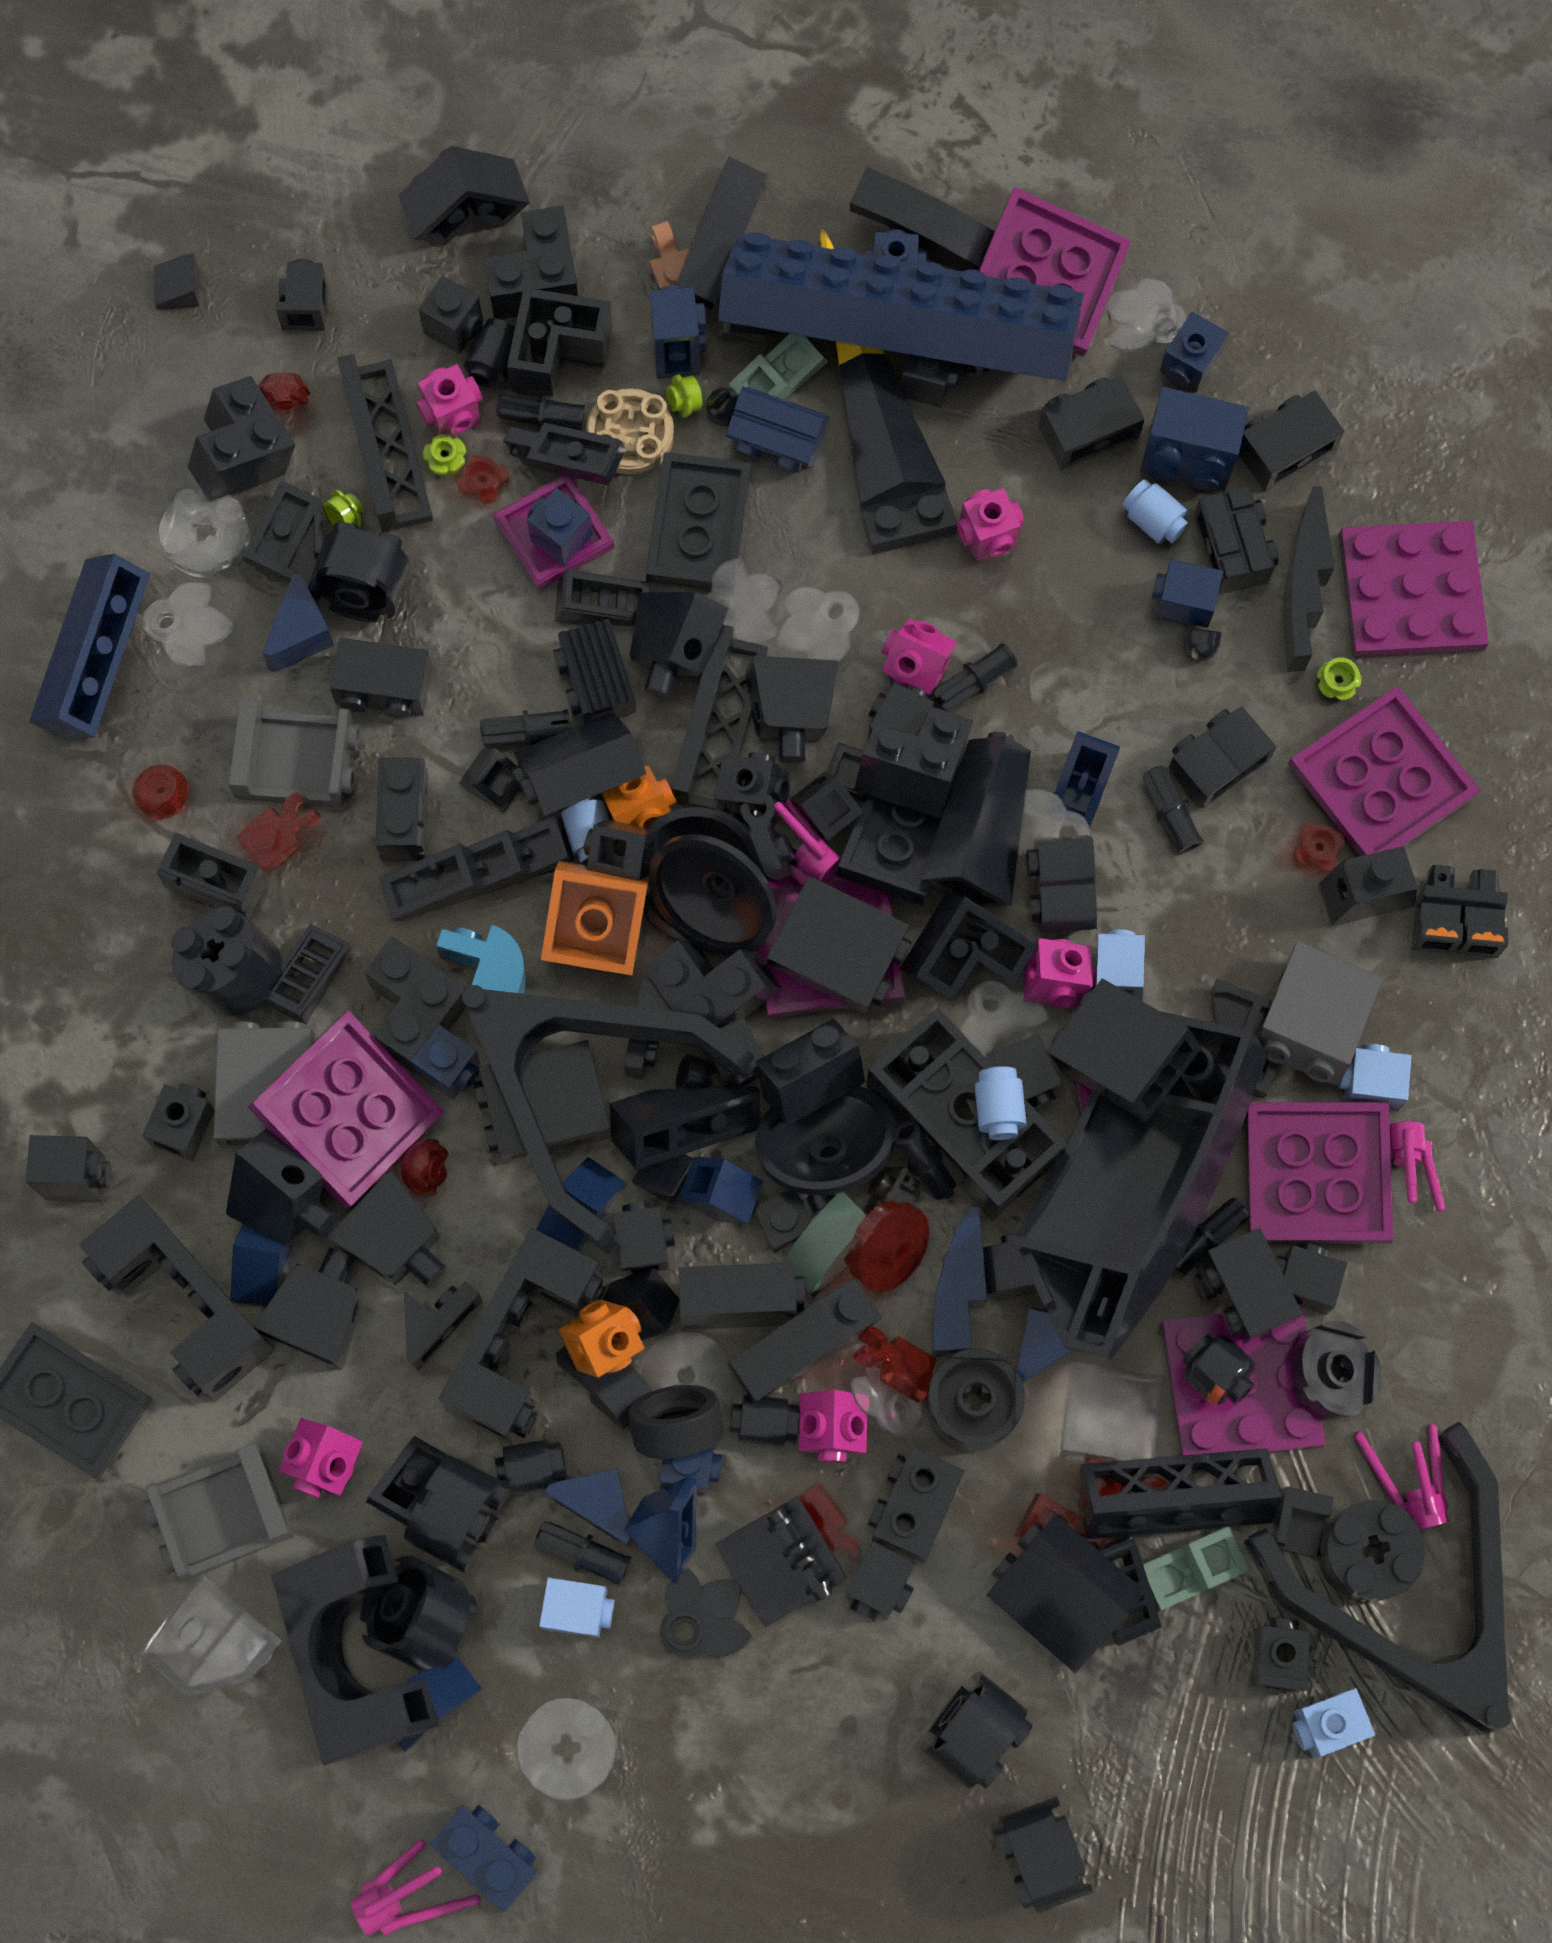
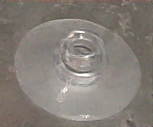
[640,1332,734,1411]

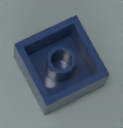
[1140,387,1249,491]

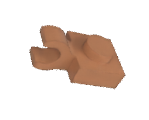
[649,221,689,290]

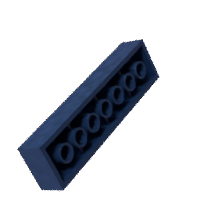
[718,232,1084,382]

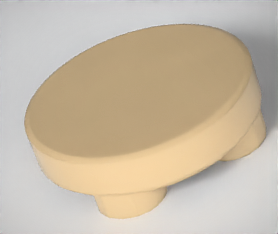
[586,389,674,475]

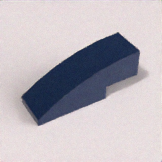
[931,1206,987,1358]

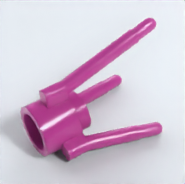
[774,798,841,886]
[1390,1121,1445,1212]
[1354,1424,1449,1530]
[350,1840,481,1936]

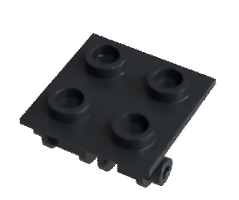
[716,1496,848,1627]

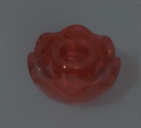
[258,372,311,410]
[132,764,190,820]
[401,1139,449,1197]

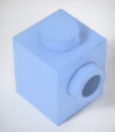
[1097,929,1145,1001]
[1338,1044,1412,1110]
[539,1578,615,1639]
[1292,1688,1375,1758]

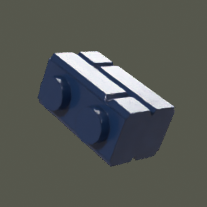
[726,386,830,472]

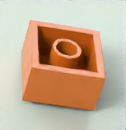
[541,861,649,976]

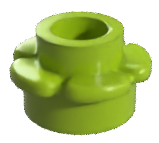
[666,374,702,418]
[423,434,466,477]
[323,490,364,528]
[1317,658,1361,701]

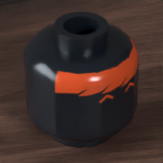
[1183,1334,1255,1406]

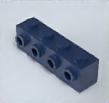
[29,554,150,740]

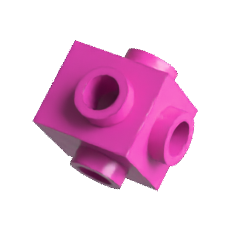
[415,364,483,436]
[956,488,1024,562]
[881,619,957,695]
[1023,938,1097,1009]
[798,1390,868,1463]
[278,1418,363,1498]

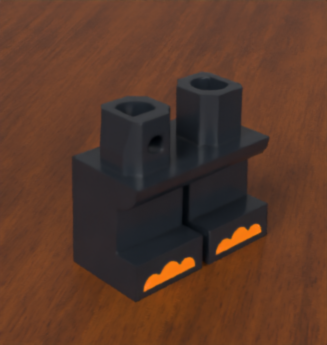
[1412,865,1508,958]

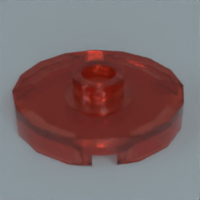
[848,1200,930,1292]

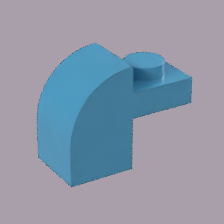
[436,925,527,994]

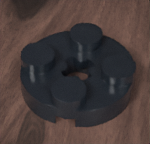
[1291,1321,1381,1419]

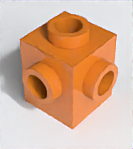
[602,765,676,844]
[558,1300,645,1378]

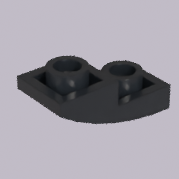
[556,1345,653,1430]

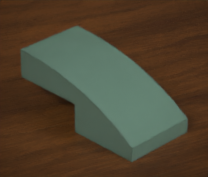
[729,333,829,399]
[783,1192,876,1298]
[1143,1526,1249,1612]

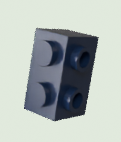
[649,285,707,379]
[429,1804,540,1912]

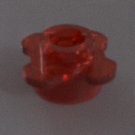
[457,455,509,504]
[1293,822,1345,872]

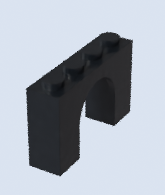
[271,1535,439,1766]

